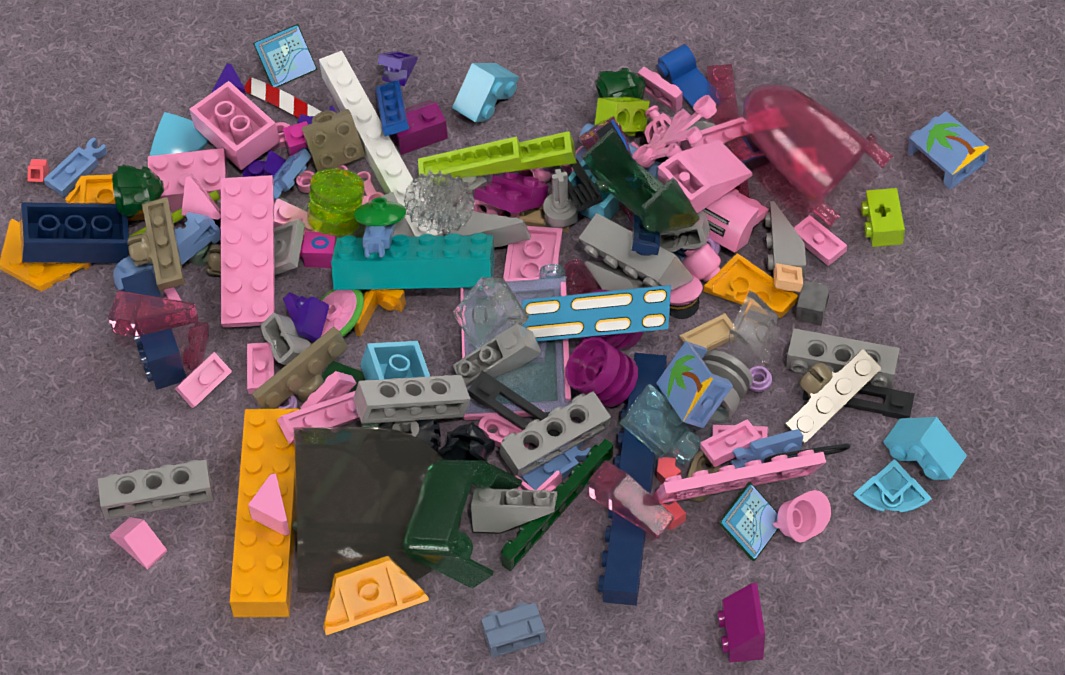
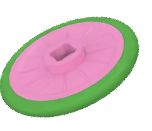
[320,289,364,337]

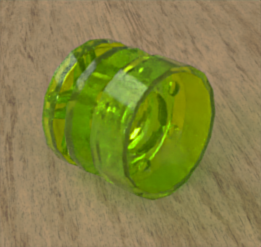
[307,169,365,236]

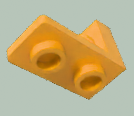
[354,289,406,337]

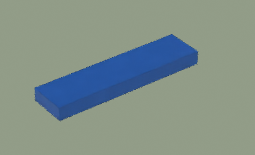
[375,80,409,136]

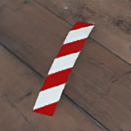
[244,77,321,118]

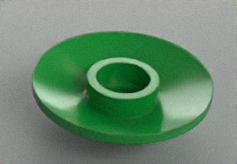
[354,197,406,226]

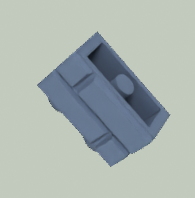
[481,602,546,658]

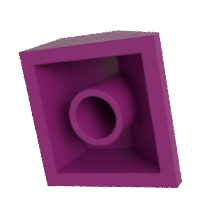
[391,100,448,155]
[717,583,765,663]

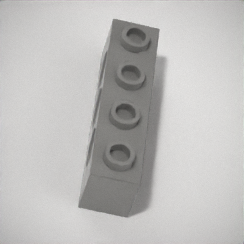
[786,328,900,388]
[353,375,470,424]
[499,391,611,478]
[98,460,214,520]

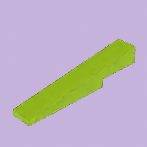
[418,131,577,183]

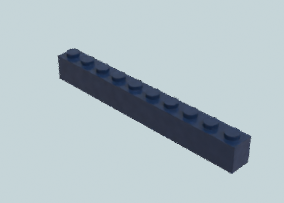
[598,353,667,606]

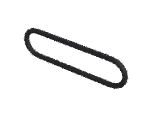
[764,443,851,463]

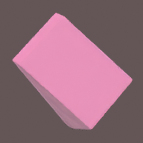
[181,173,221,220]
[249,474,290,535]
[110,517,167,569]

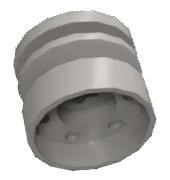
[702,350,753,422]

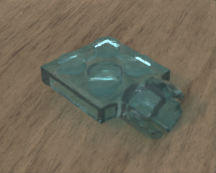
[619,383,702,464]

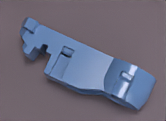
[113,212,221,291]

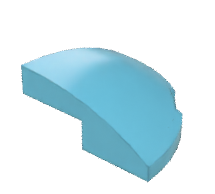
[150,112,209,156]
[853,459,932,513]

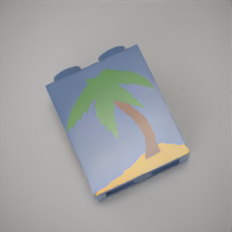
[907,111,989,190]
[656,341,733,428]

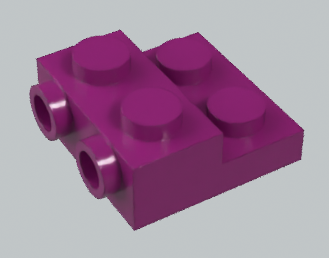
[474,171,548,214]

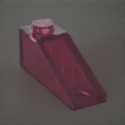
[108,291,199,336]
[589,460,674,538]

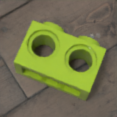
[594,97,650,136]

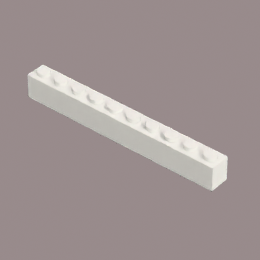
[319,51,443,236]

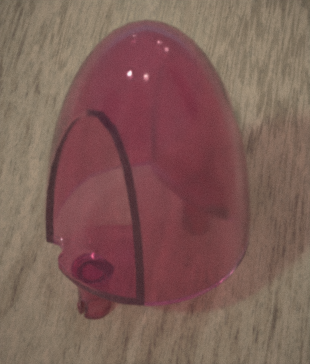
[743,84,893,227]

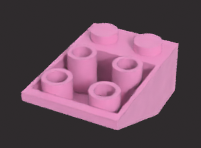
[658,140,752,218]

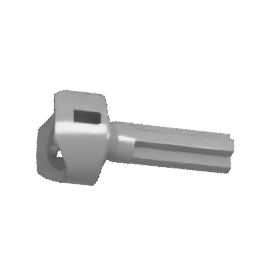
[543,169,578,228]

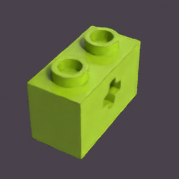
[861,188,905,247]

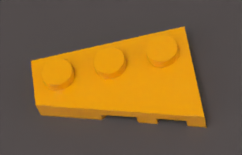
[703,253,798,318]

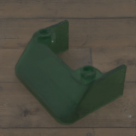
[581,128,700,234]
[404,459,523,588]

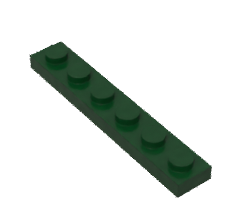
[501,439,614,572]

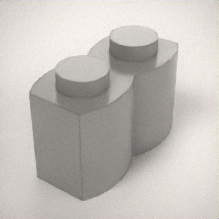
[660,212,710,253]
[261,312,311,365]

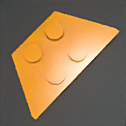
[65,174,145,221]
[0,219,91,292]
[323,556,429,635]

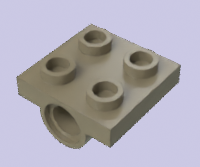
[301,109,365,174]

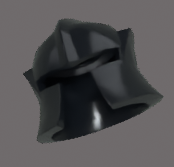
[436,422,495,477]

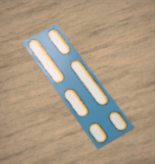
[520,285,671,341]

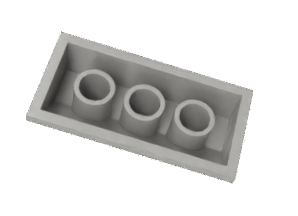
[579,213,694,290]

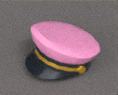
[669,274,703,319]

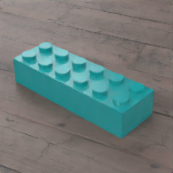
[331,233,495,290]

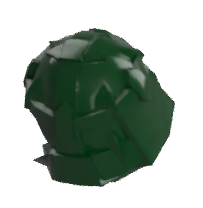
[594,68,646,99]
[112,164,164,218]

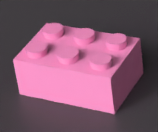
[189,81,280,170]
[148,148,228,213]

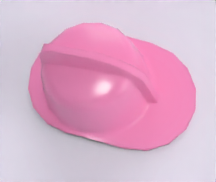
[773,490,831,543]

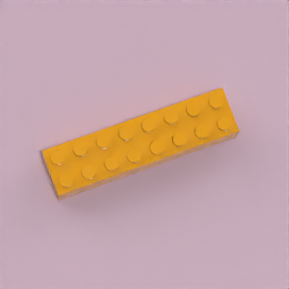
[230,408,301,617]

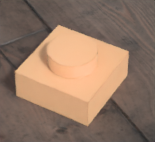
[773,263,803,292]

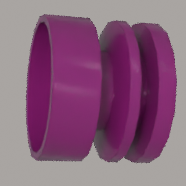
[565,337,638,407]

